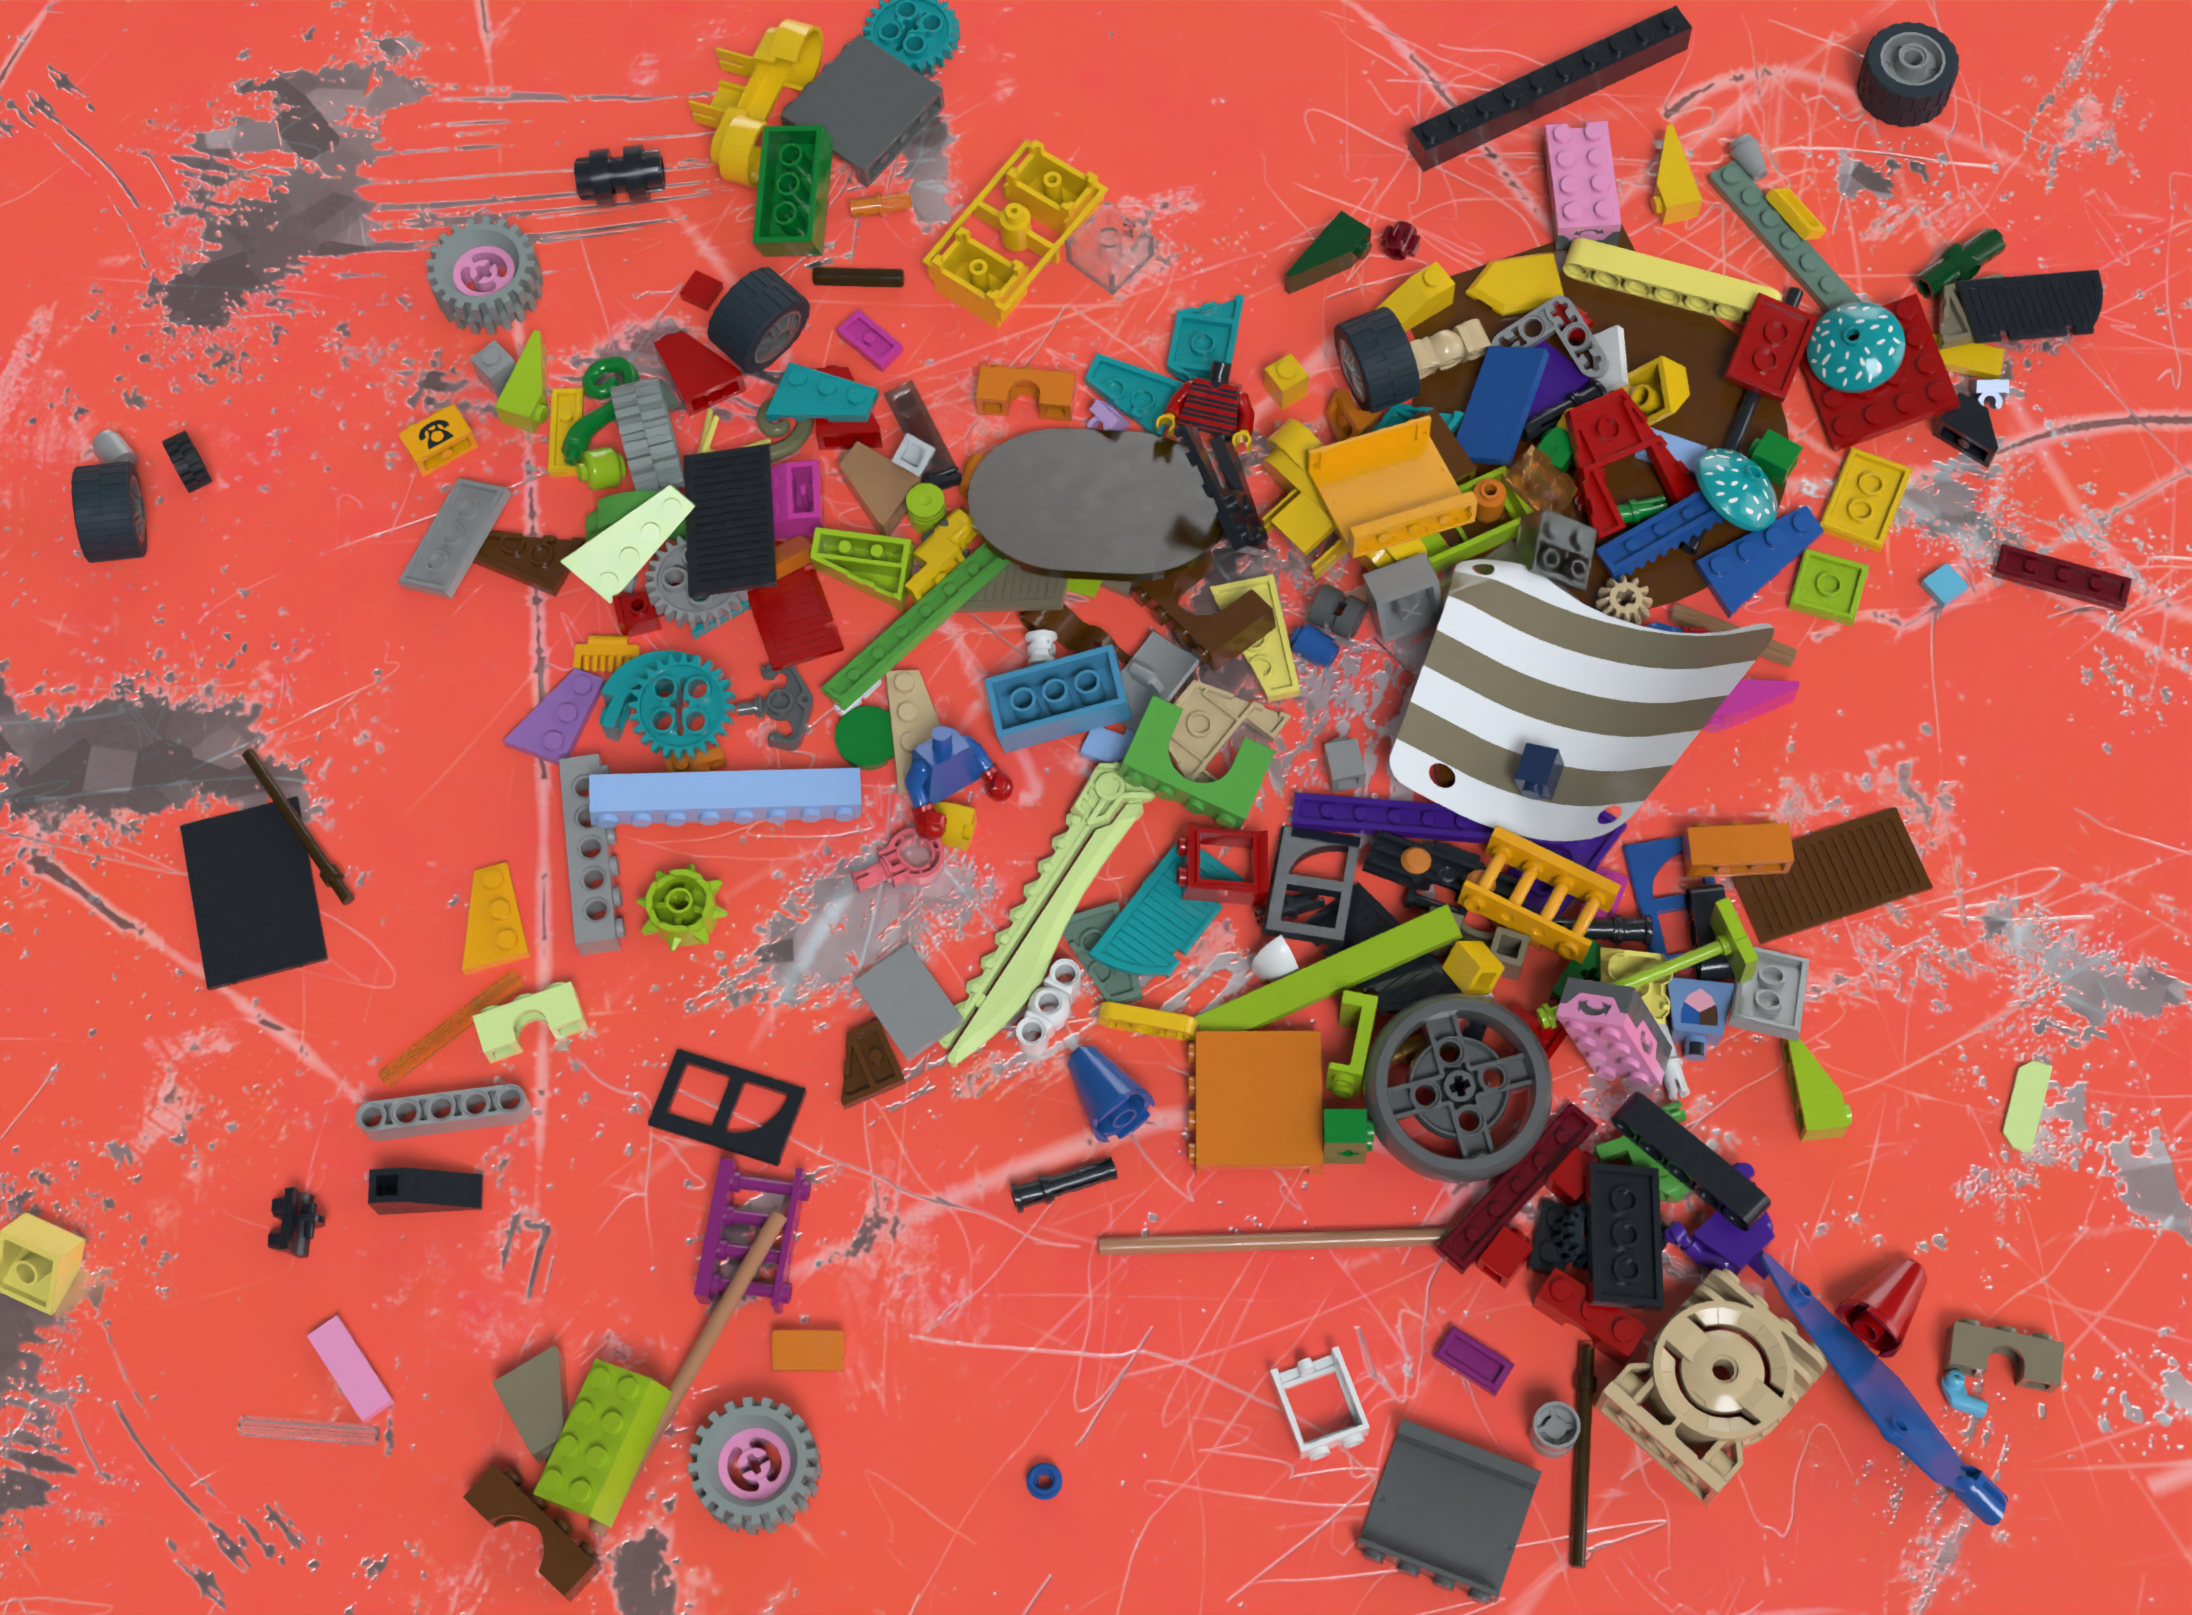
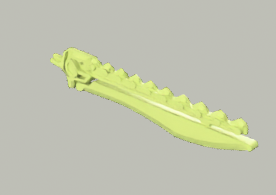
[938,762,1156,1067]

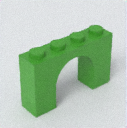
[1117,695,1275,830]

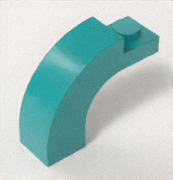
[600,650,696,742]

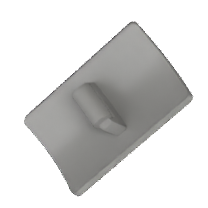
[1119,632,1200,732]

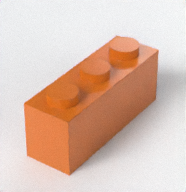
[1681,820,1794,878]

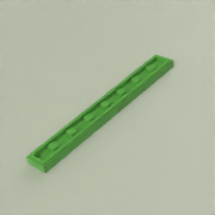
[820,542,1011,711]

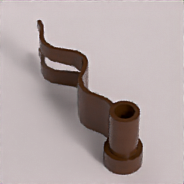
[1019,605,1132,664]

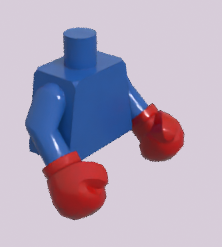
[904,726,1014,841]

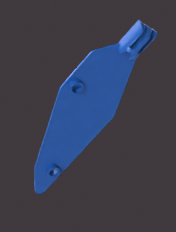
[1760,1253,2008,1526]

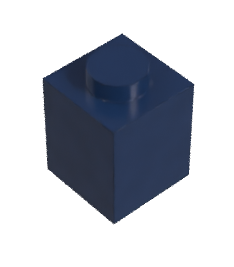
[1514,743,1564,800]

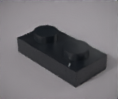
[1528,1199,1571,1275]

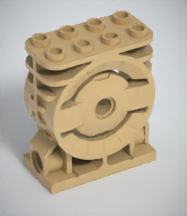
[1595,1268,1828,1507]

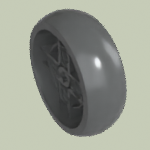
[1363,993,1553,1183]

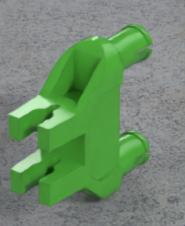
[1592,1100,1692,1203]

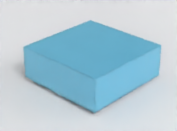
[1920,563,1969,609]

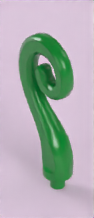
[561,357,639,466]

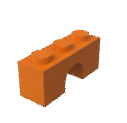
[975,364,1076,422]

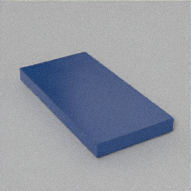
[1456,346,1549,466]

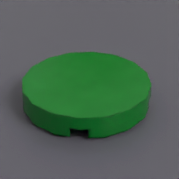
[834,706,893,771]

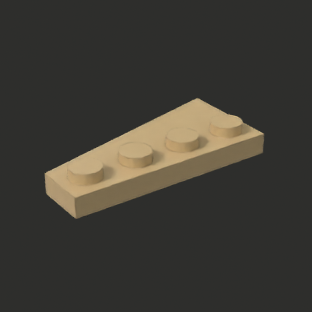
[885,670,964,796]

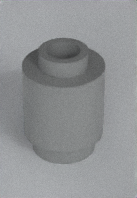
[92,430,138,467]

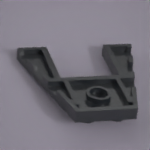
[1173,424,1270,556]

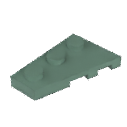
[1063,901,1144,1004]

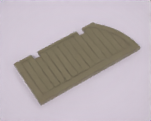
[912,549,1068,613]

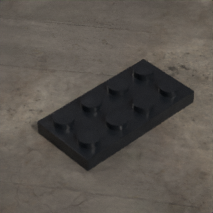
[1585,1162,1664,1311]

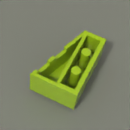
[810,527,915,612]

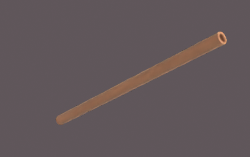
[588,1210,788,1537]
[1099,1227,1454,1256]

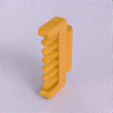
[573,635,641,672]

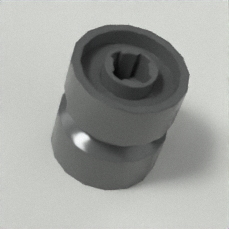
[1308,584,1368,641]

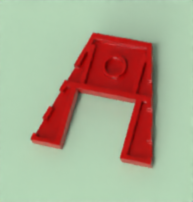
[1564,388,1701,542]

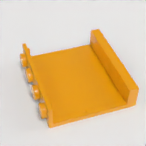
[1307,415,1478,558]

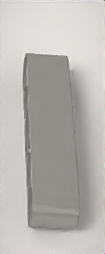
[355,1084,532,1141]

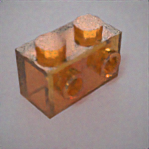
[1501,444,1578,524]

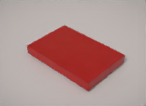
[1723,293,1818,403]

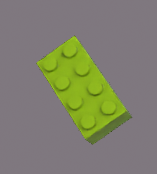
[533,1358,672,1528]

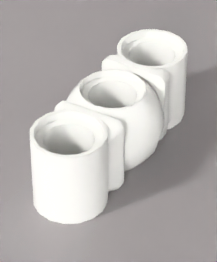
[1016,958,1082,1057]

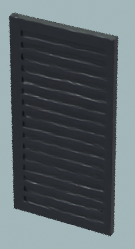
[684,444,777,598]

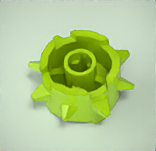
[636,864,728,951]

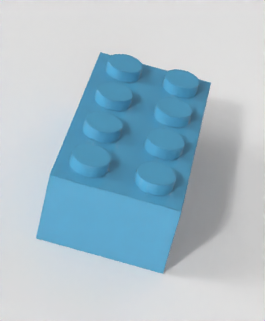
[984,644,1133,753]

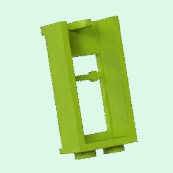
[1420,465,1537,575]

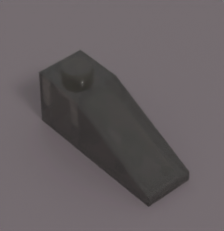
[884,379,956,474]

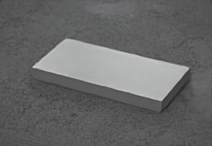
[398,477,512,599]

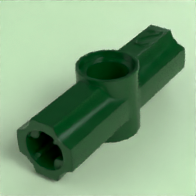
[1914,227,2006,300]

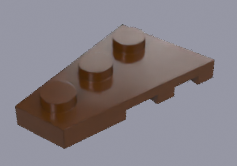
[472,531,586,597]

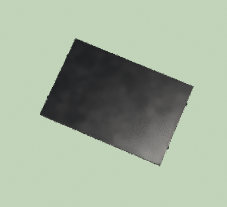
[180,796,329,991]

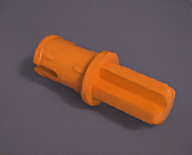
[850,192,912,219]

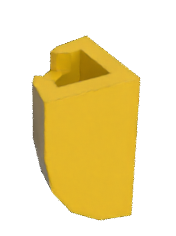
[933,802,977,852]

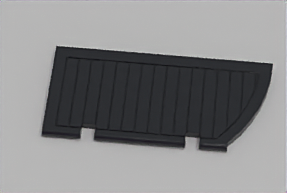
[1955,270,2103,344]
[1303,882,1462,1016]

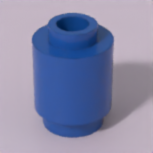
[1289,623,1341,669]

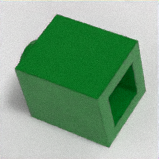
[1748,429,1803,487]

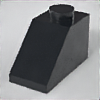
[1933,392,1998,468]

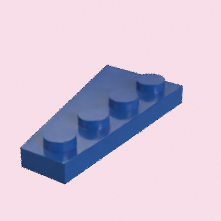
[1694,505,1824,619]

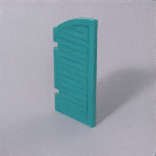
[1088,842,1244,978]

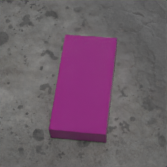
[1433,1326,1515,1397]

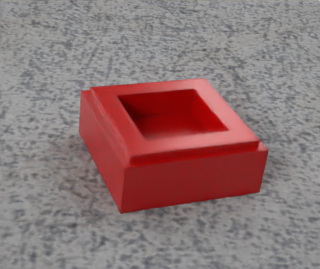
[680,270,724,312]

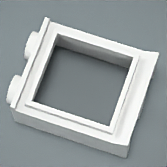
[1270,1346,1370,1461]

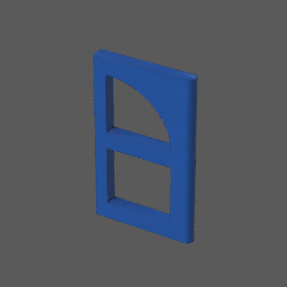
[1623,836,1716,970]

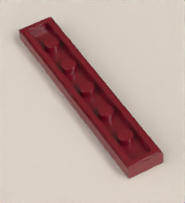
[1435,1102,1598,1275]

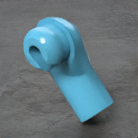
[1941,1370,1988,1419]

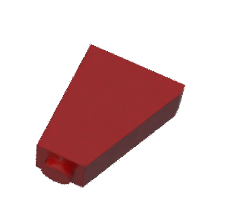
[654,330,746,417]
[816,365,883,450]

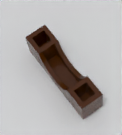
[463,1464,602,1602]

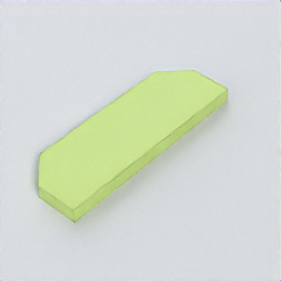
[2001,1061,2053,1154]

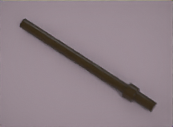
[242,748,355,905]
[1570,1347,1597,1569]

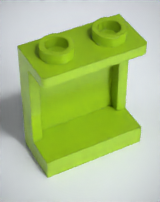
[1326,990,1379,1098]

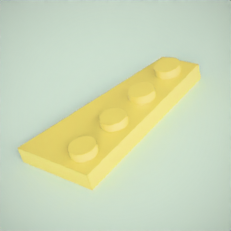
[1209,574,1301,702]

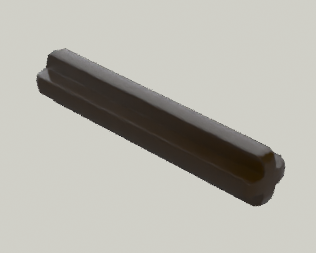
[812,267,905,288]

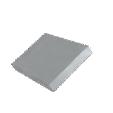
[853,943,965,1062]
[1728,946,1810,1042]

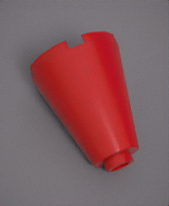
[1835,1258,1928,1358]

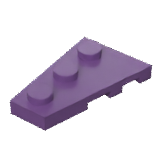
[503,668,606,766]

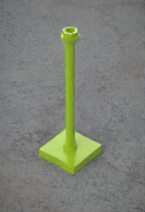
[1536,897,1759,1029]

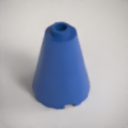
[1067,1046,1155,1143]

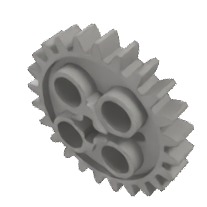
[645,536,751,630]

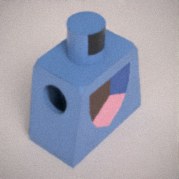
[1666,977,1734,1061]

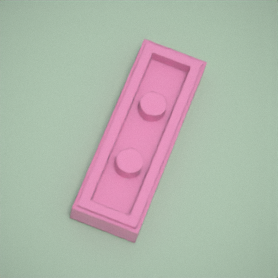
[307,1315,395,1423]

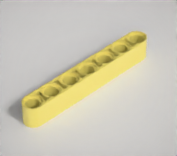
[1563,238,1782,325]

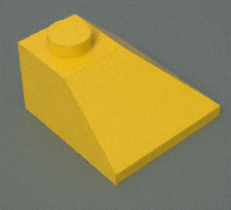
[1613,356,1690,426]

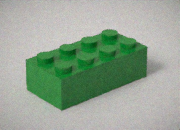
[752,125,833,257]

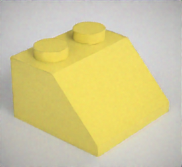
[0,1212,85,1316]

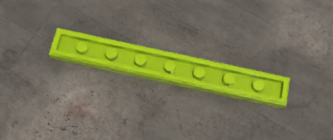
[1195,904,1463,1031]

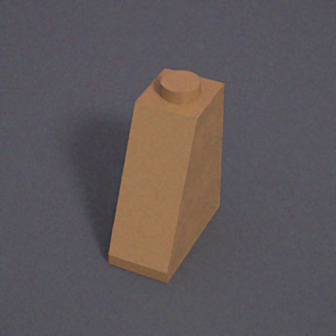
[839,441,921,536]

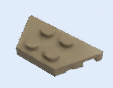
[1938,273,2006,350]

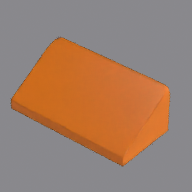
[775,535,812,579]
[772,1330,846,1372]

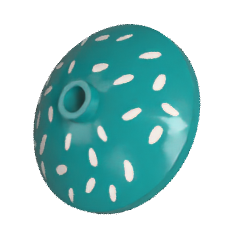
[1807,302,1906,393]
[1696,448,1778,531]

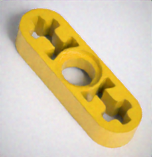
[1097,1002,1198,1041]

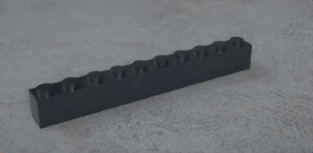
[1408,5,1692,172]

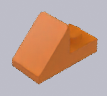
[1325,389,1380,442]

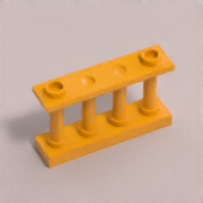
[1457,825,1622,964]

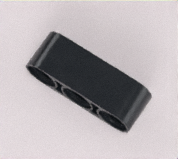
[1685,884,1735,981]

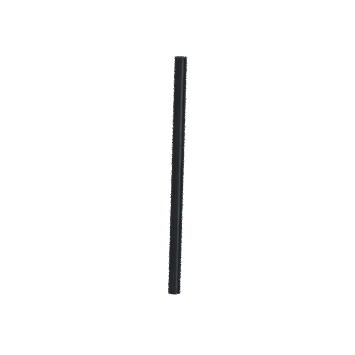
[1681,287,1803,555]

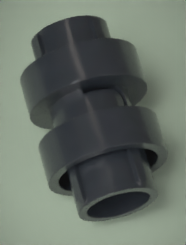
[574,144,666,206]

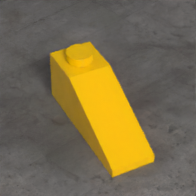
[1651,124,1702,226]
[1375,261,1455,332]

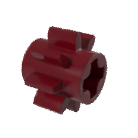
[1381,221,1421,261]

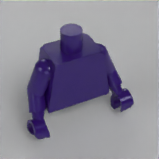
[1665,1162,1775,1280]

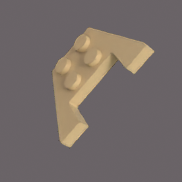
[1168,680,1291,783]

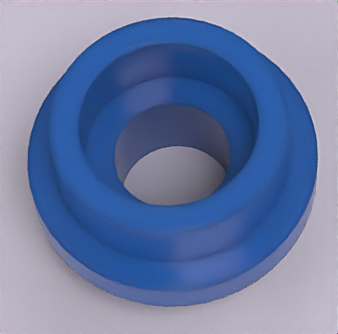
[1026,1463,1063,1500]

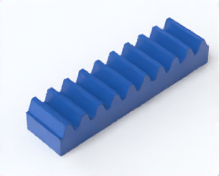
[1595,490,1725,582]

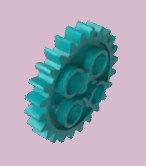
[862,0,961,76]
[628,653,737,761]

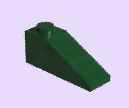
[1284,210,1372,294]

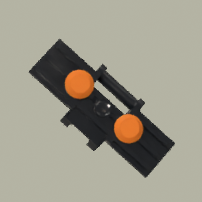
[1362,829,1532,921]

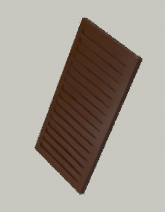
[1730,807,1933,945]

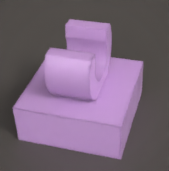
[1087,399,1131,431]

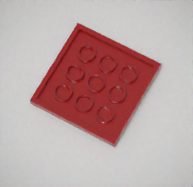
[1801,293,1960,452]

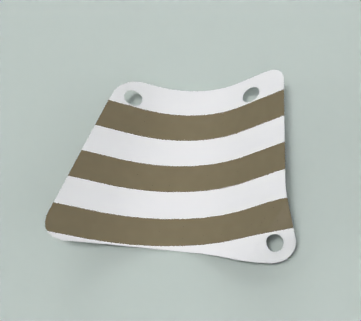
[1389,559,1774,841]

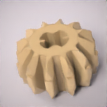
[1595,575,1653,626]

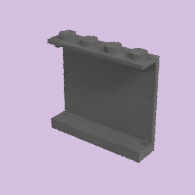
[780,34,945,188]
[1356,1419,1542,1605]

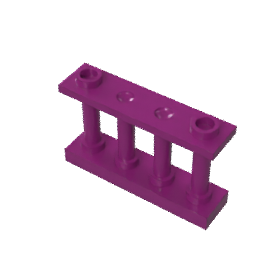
[694,1158,811,1314]

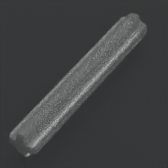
[237,1415,380,1446]

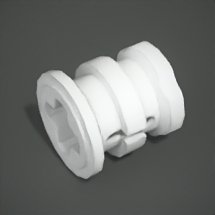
[1025,630,1058,667]

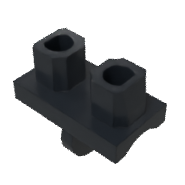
[268,1187,326,1258]

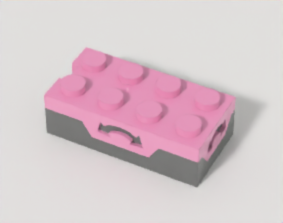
[1542,121,1621,250]
[1556,977,1672,1086]

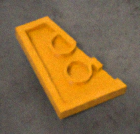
[462,862,531,975]

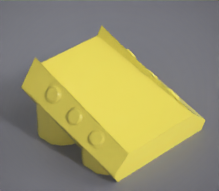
[1600,947,1673,1025]

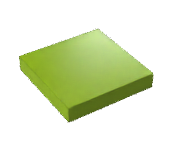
[1788,548,1869,627]

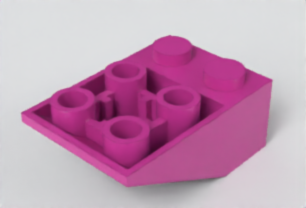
[771,460,824,539]

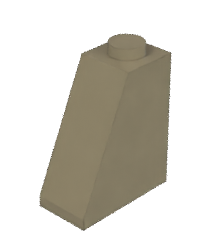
[492,1345,569,1463]

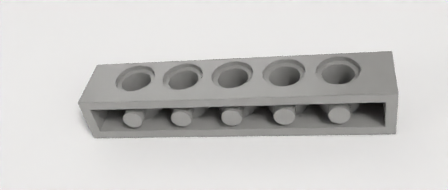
[559,753,626,956]

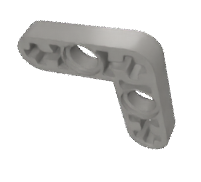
[1491,296,1609,379]

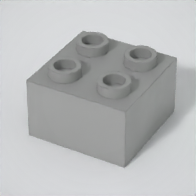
[1363,552,1444,644]

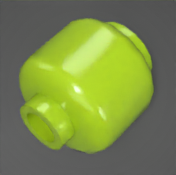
[576,447,626,491]

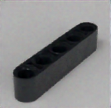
[1611,1092,1771,1232]

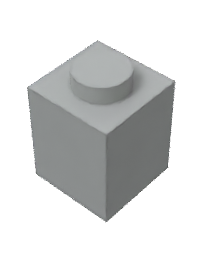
[470,340,516,398]
[891,433,937,477]
[1323,737,1366,793]

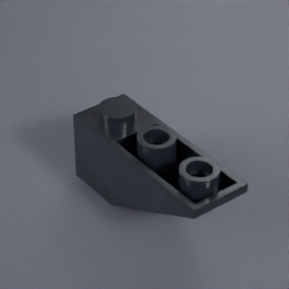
[368,1167,483,1215]

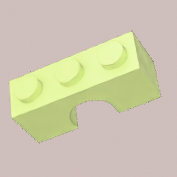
[472,981,589,1063]

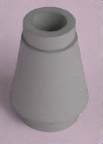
[1729,133,1769,182]

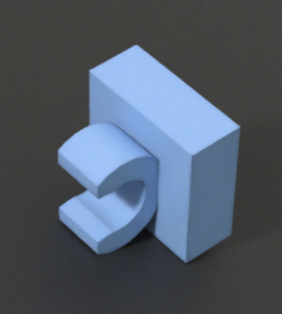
[1969,379,2009,409]

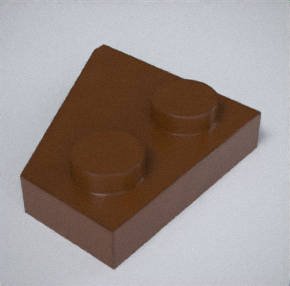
[841,1019,906,1110]

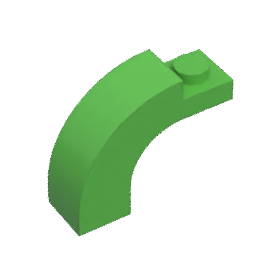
[585,491,686,543]

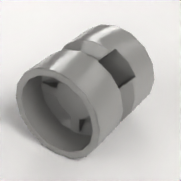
[1529,1401,1581,1459]

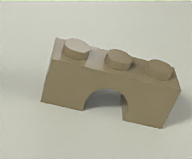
[1429,906,1531,981]
[1942,1318,2065,1393]

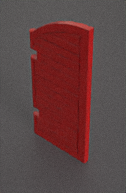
[747,541,844,672]

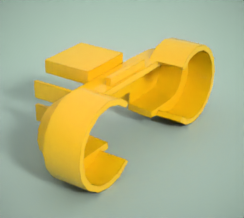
[688,18,824,188]
[1262,418,1428,580]

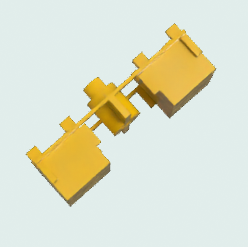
[922,139,1109,329]

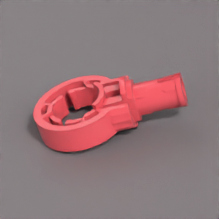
[850,827,945,893]

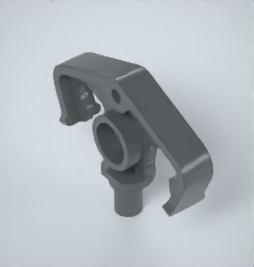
[737,664,814,751]

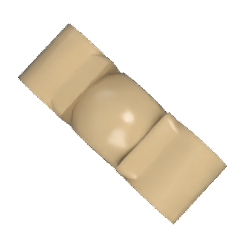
[1410,318,1492,379]

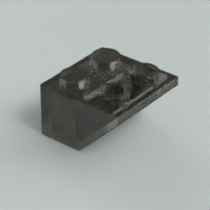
[1516,508,1597,592]

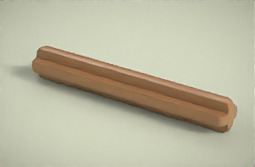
[1670,603,1797,667]

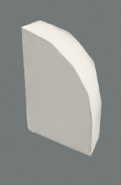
[1251,935,1299,982]

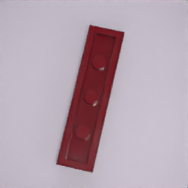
[1993,544,2132,612]

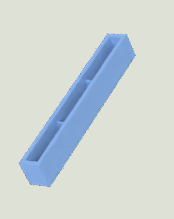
[589,768,862,828]

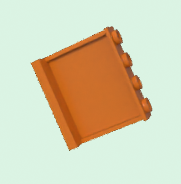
[1189,1031,1324,1175]

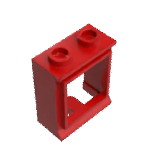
[1176,824,1269,906]

